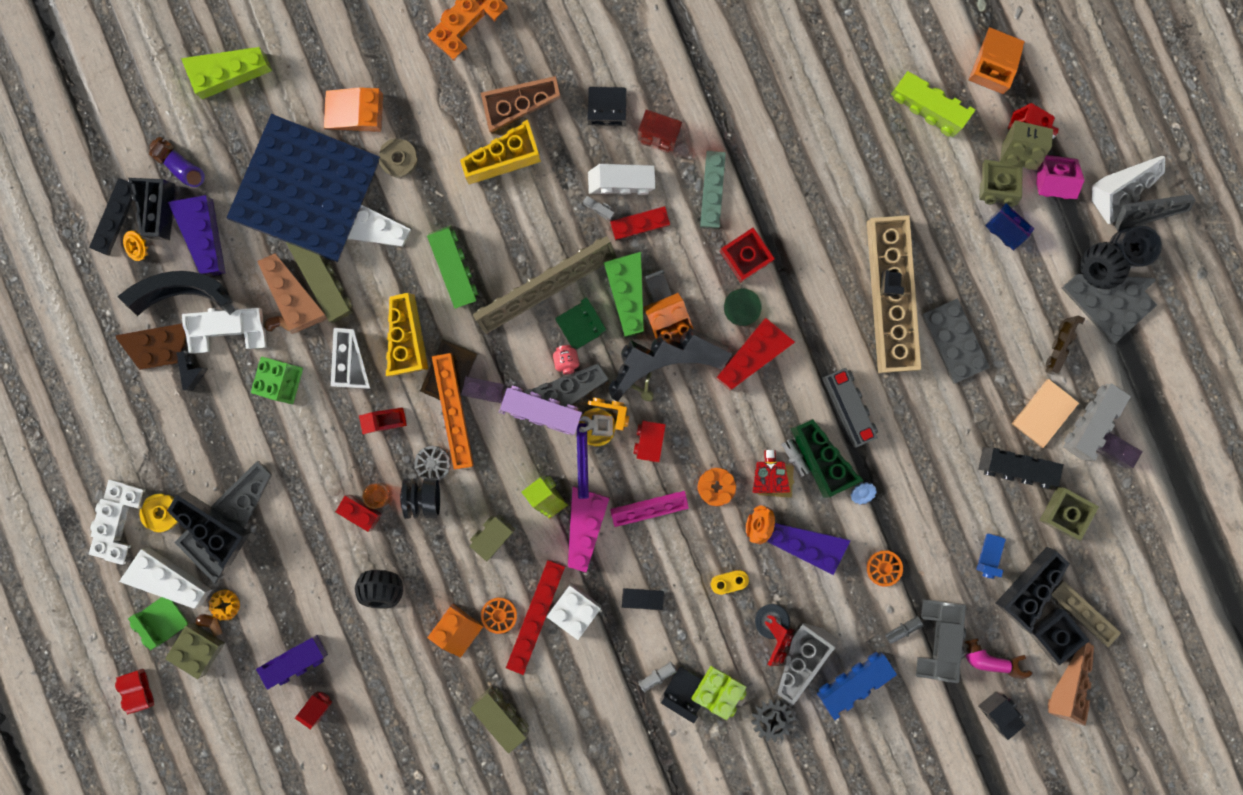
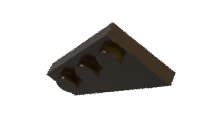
[1045,315,1085,375]

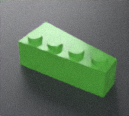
[427,225,479,309]
[604,252,644,338]

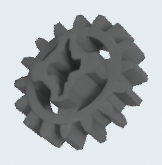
[751,698,794,742]

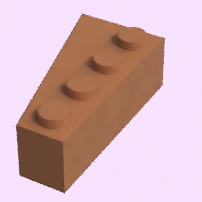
[257,254,327,334]

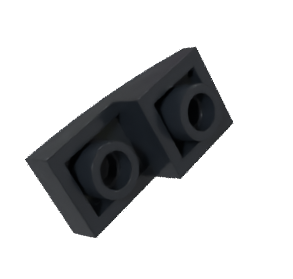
[622,588,664,610]

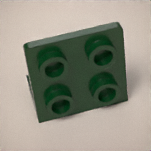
[555,297,607,350]

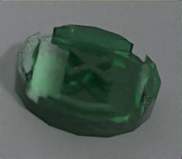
[723,288,762,327]

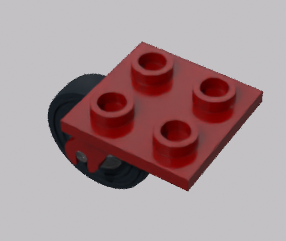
[755,604,794,666]

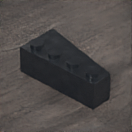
[978,447,1064,490]
[996,547,1070,634]

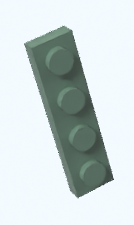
[700,151,726,229]

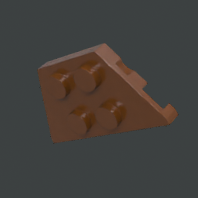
[115,323,186,370]

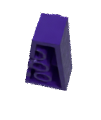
[168,195,226,277]
[767,523,851,575]

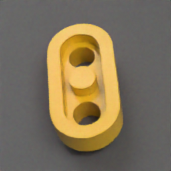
[710,570,749,595]

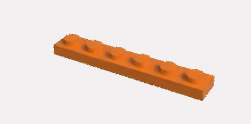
[432,353,474,470]

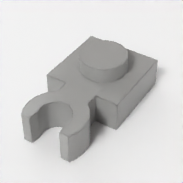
[583,196,614,222]
[579,415,613,437]

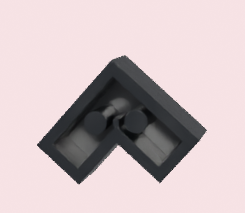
[978,692,1026,740]

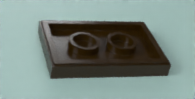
[420,339,478,400]

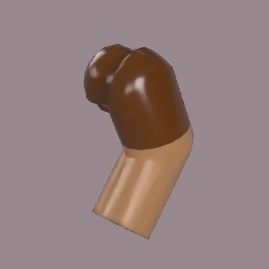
[264,316,290,332]
[196,614,223,637]

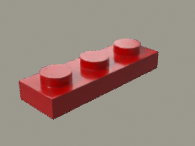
[610,206,670,241]

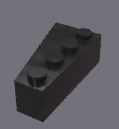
[167,491,251,569]

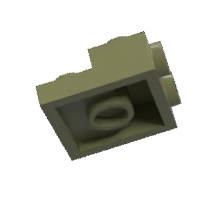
[979,160,1023,207]

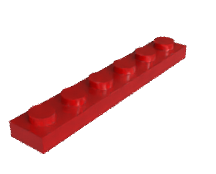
[506,560,566,675]

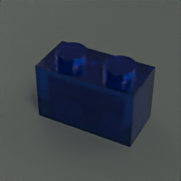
[985,203,1034,251]

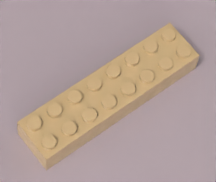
[867,215,921,373]

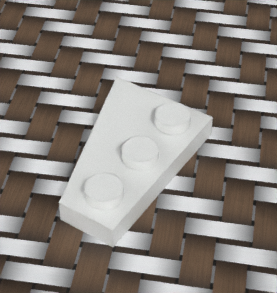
[348,205,411,247]

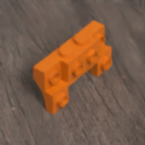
[428,0,508,61]

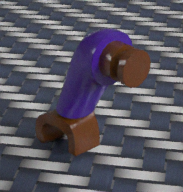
[149,137,205,187]

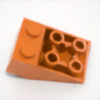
[968,27,1025,94]
[643,293,693,343]

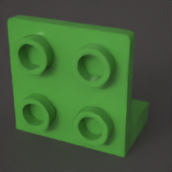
[251,357,303,405]

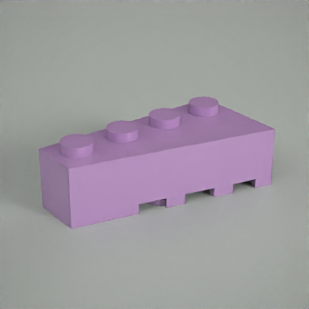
[498,386,582,436]

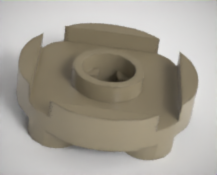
[379,139,418,178]

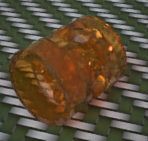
[362,483,392,509]

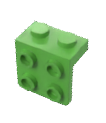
[128,597,188,650]

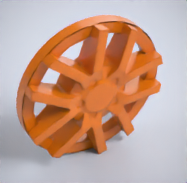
[867,550,903,587]
[481,597,517,634]

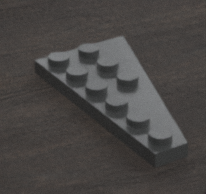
[174,461,272,584]

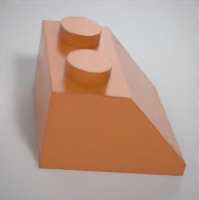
[427,604,484,658]

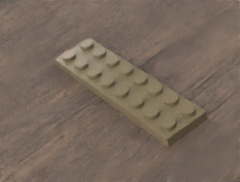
[473,236,617,334]

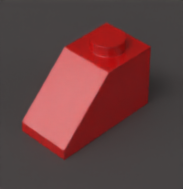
[359,407,407,434]
[294,691,332,730]

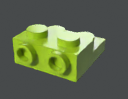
[691,666,747,720]

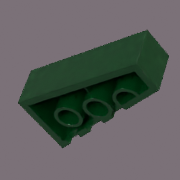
[790,419,863,498]

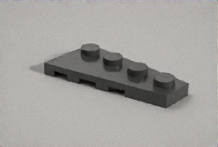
[1114,194,1196,231]
[524,364,609,407]

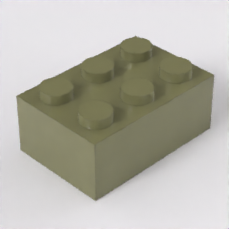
[470,686,529,754]

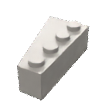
[1063,383,1131,461]

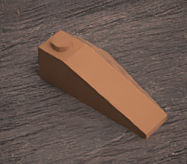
[1048,642,1094,726]

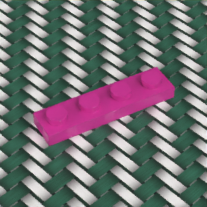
[610,491,689,527]

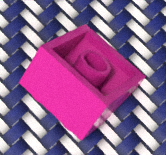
[1036,155,1084,199]

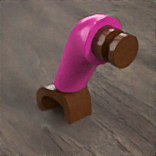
[964,638,1033,679]

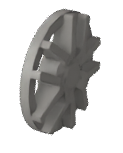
[414,446,451,480]

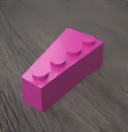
[568,486,610,572]

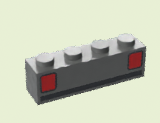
[822,368,878,447]

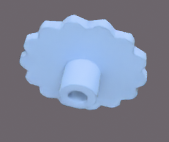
[850,482,877,505]

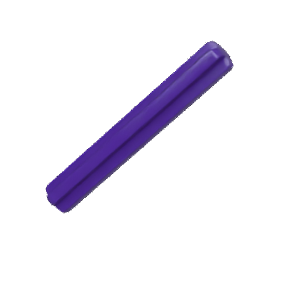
[577,423,589,499]

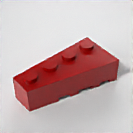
[715,318,795,390]

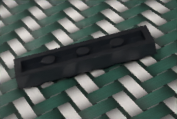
[89,178,133,256]

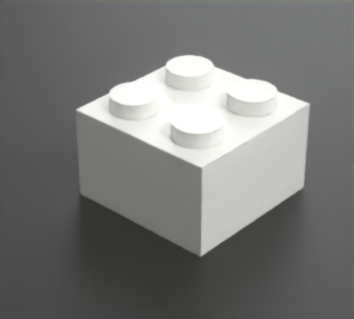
[547,583,601,640]

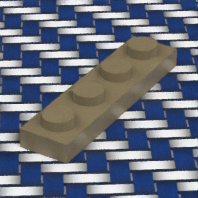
[1051,580,1121,648]

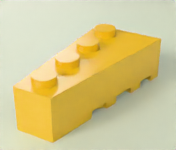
[460,119,541,185]

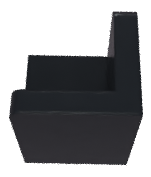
[880,270,904,297]

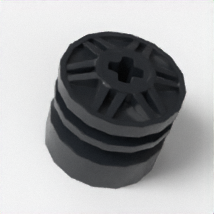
[1110,226,1162,268]
[400,478,441,519]

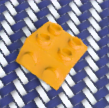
[588,398,630,431]

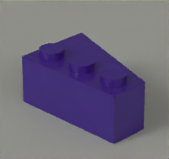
[256,635,328,690]

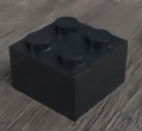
[1028,607,1090,665]

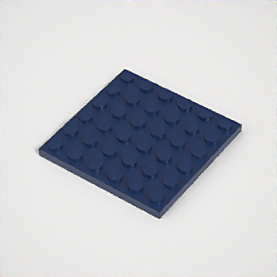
[226,114,380,262]

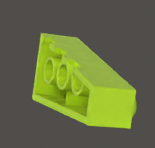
[891,71,976,137]

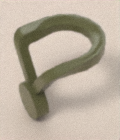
[631,371,654,401]

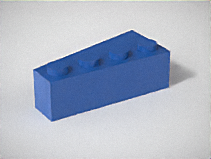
[816,652,897,720]

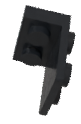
[587,87,626,126]
[660,666,702,724]

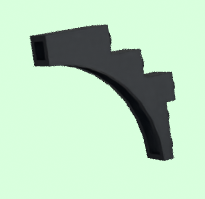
[609,328,732,401]

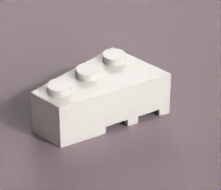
[331,328,371,389]

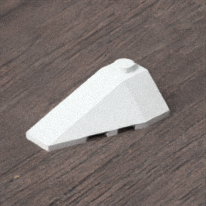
[1092,156,1165,224]

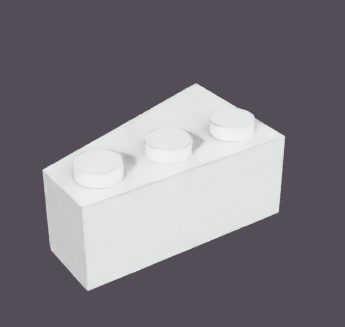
[588,164,655,195]

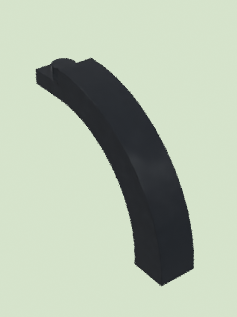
[117,271,235,316]

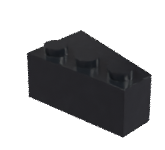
[128,178,175,240]

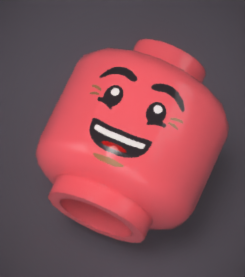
[553,345,580,375]

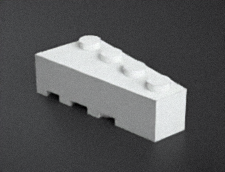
[119,547,212,609]

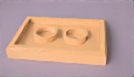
[1012,379,1079,448]

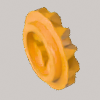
[123,230,149,261]
[209,590,240,621]

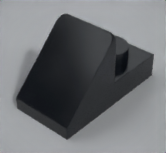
[176,351,208,391]

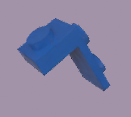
[976,533,1006,579]

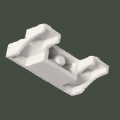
[182,307,267,354]
[89,480,146,565]

